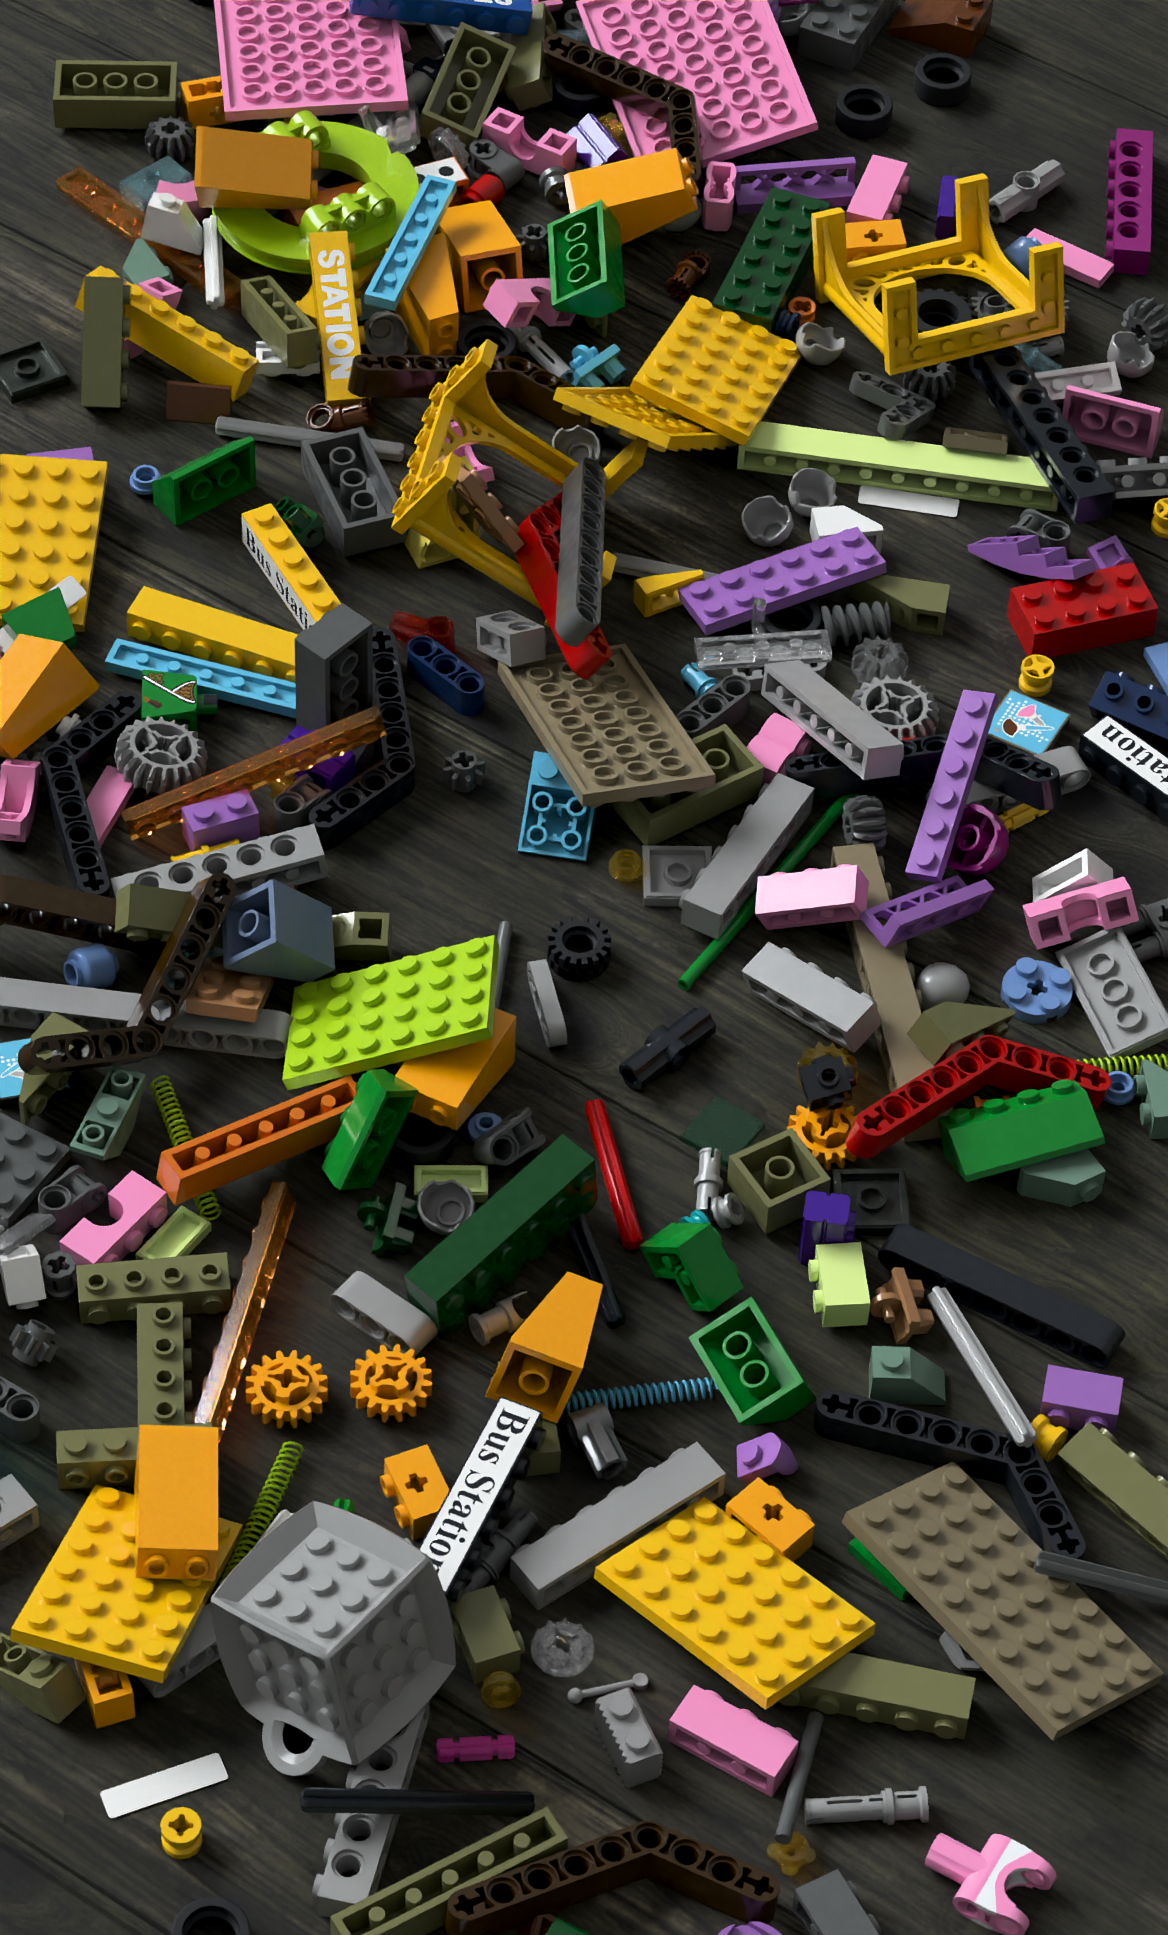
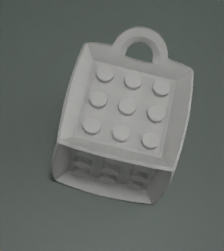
[211,1501,456,1776]

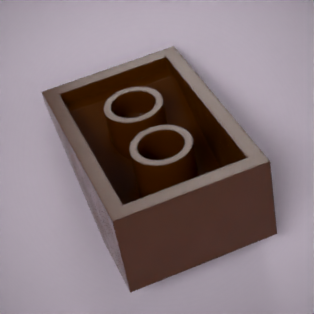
[887,0,994,59]

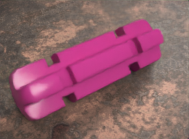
[436,1735,515,1763]

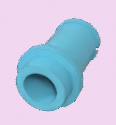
[680,662,719,699]

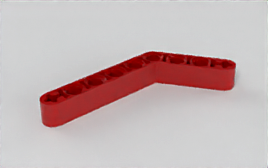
[515,492,612,680]
[846,1035,1111,1159]

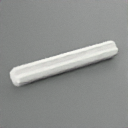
[203,215,225,309]

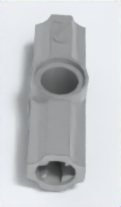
[989,159,1066,224]

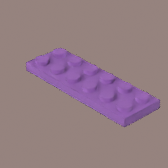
[678,527,887,636]

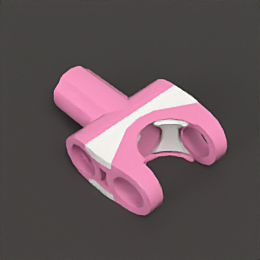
[924,1833,1057,1935]

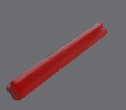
[585,1098,643,1251]

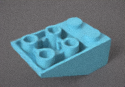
[517,751,598,862]

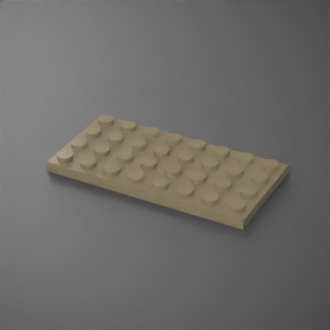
[498,644,716,807]
[842,1462,1164,1741]

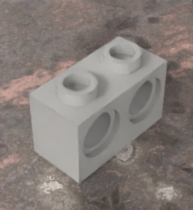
[476,610,548,667]

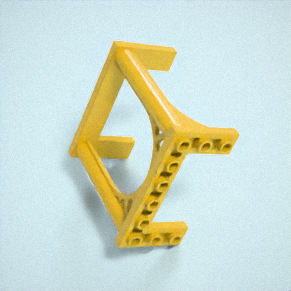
[811,173,1065,376]
[391,339,648,627]

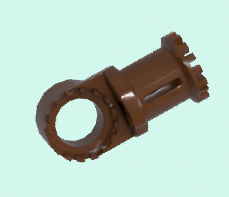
[665,250,711,301]
[306,398,375,433]

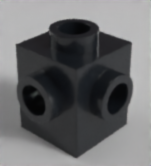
[799,1055,857,1112]

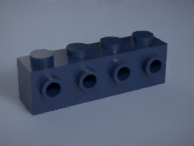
[1089,670,1168,749]

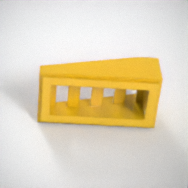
[633,569,704,617]

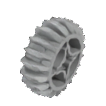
[851,675,939,741]
[114,716,208,797]

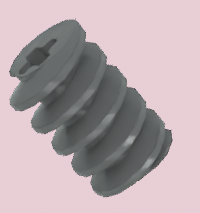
[820,601,891,648]

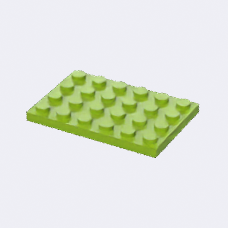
[282,935,500,1091]

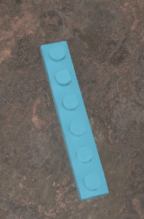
[364,175,457,311]
[105,638,296,718]

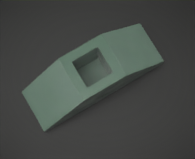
[69,1064,146,1161]

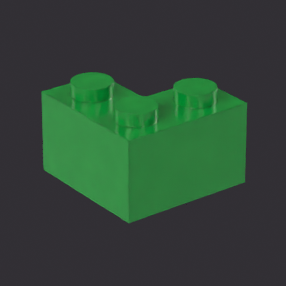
[639,1223,744,1312]

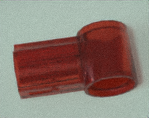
[389,610,456,654]

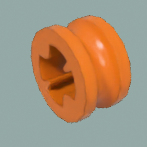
[788,297,816,327]

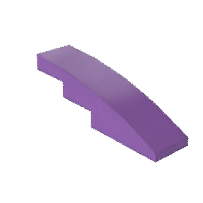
[967,535,1095,580]

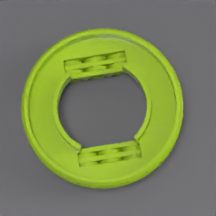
[212,110,419,275]

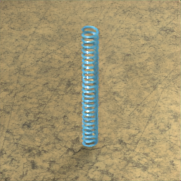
[561,1377,719,1415]

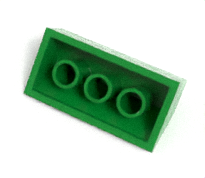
[547,199,625,318]
[938,1080,1105,1182]

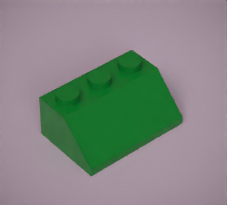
[152,436,256,527]
[321,1069,419,1190]
[688,1296,817,1426]

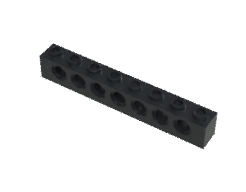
[970,345,1116,524]

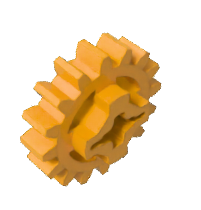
[787,1105,857,1170]
[350,1344,432,1422]
[246,1350,328,1429]

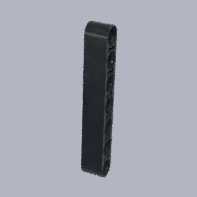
[877,1224,1125,1368]

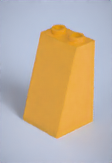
[194,126,319,210]
[564,148,699,245]
[434,200,523,313]
[385,232,459,356]
[0,634,100,759]
[395,1008,516,1131]
[485,1271,603,1423]
[134,1425,218,1581]

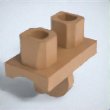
[870,1267,934,1344]

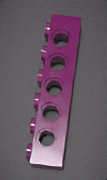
[1105,128,1153,275]

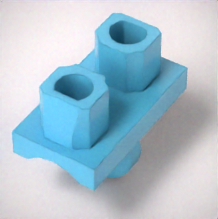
[570,343,626,387]

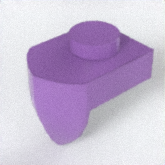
[1086,535,1133,570]
[737,1432,798,1485]

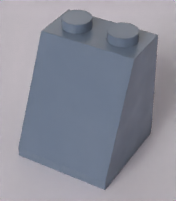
[222,879,335,982]

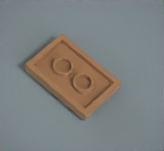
[433,455,524,553]
[185,956,276,1023]

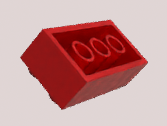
[1007,562,1158,658]

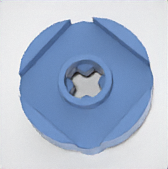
[1001,957,1073,1024]

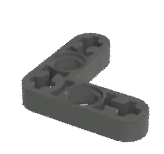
[849,371,936,440]

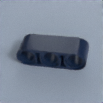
[407,635,485,716]

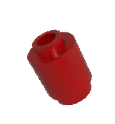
[461,174,505,206]

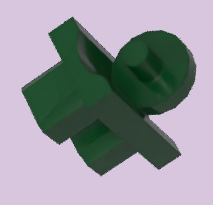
[274,496,325,548]
[357,1182,419,1257]

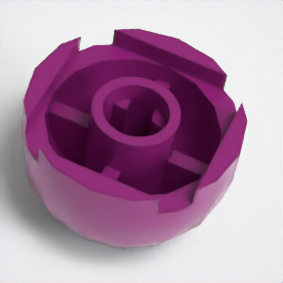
[947,804,1009,876]

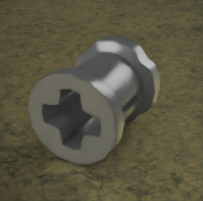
[42,1251,77,1300]

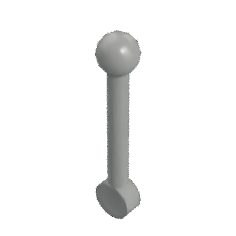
[567,1673,648,1704]

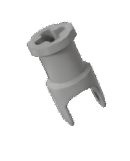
[468,1291,527,1346]

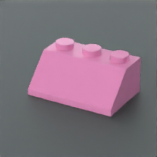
[1062,385,1165,459]

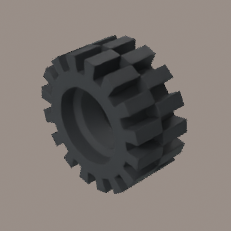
[547,915,611,982]

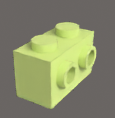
[808,1242,870,1327]

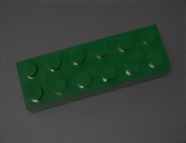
[712,187,831,335]
[404,1134,598,1341]

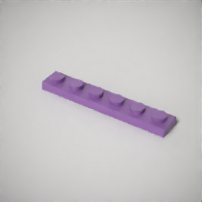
[905,689,999,883]

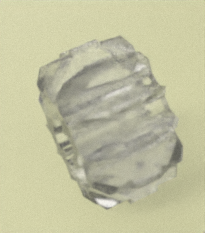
[851,635,909,684]

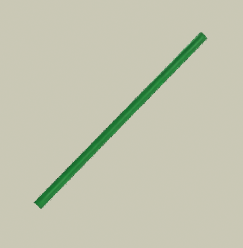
[677,793,860,991]

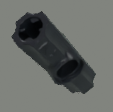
[619,1007,716,1090]

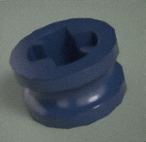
[775,309,801,340]

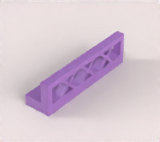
[734,157,856,214]
[859,875,994,948]

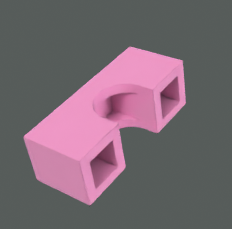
[482,107,577,176]
[483,278,576,328]
[1022,877,1139,950]
[59,1170,168,1273]

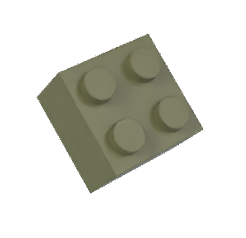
[727,1128,831,1234]

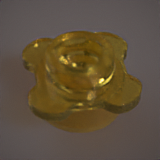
[598,113,624,140]
[767,1831,816,1876]

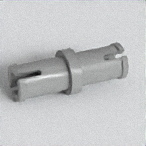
[694,1147,723,1222]

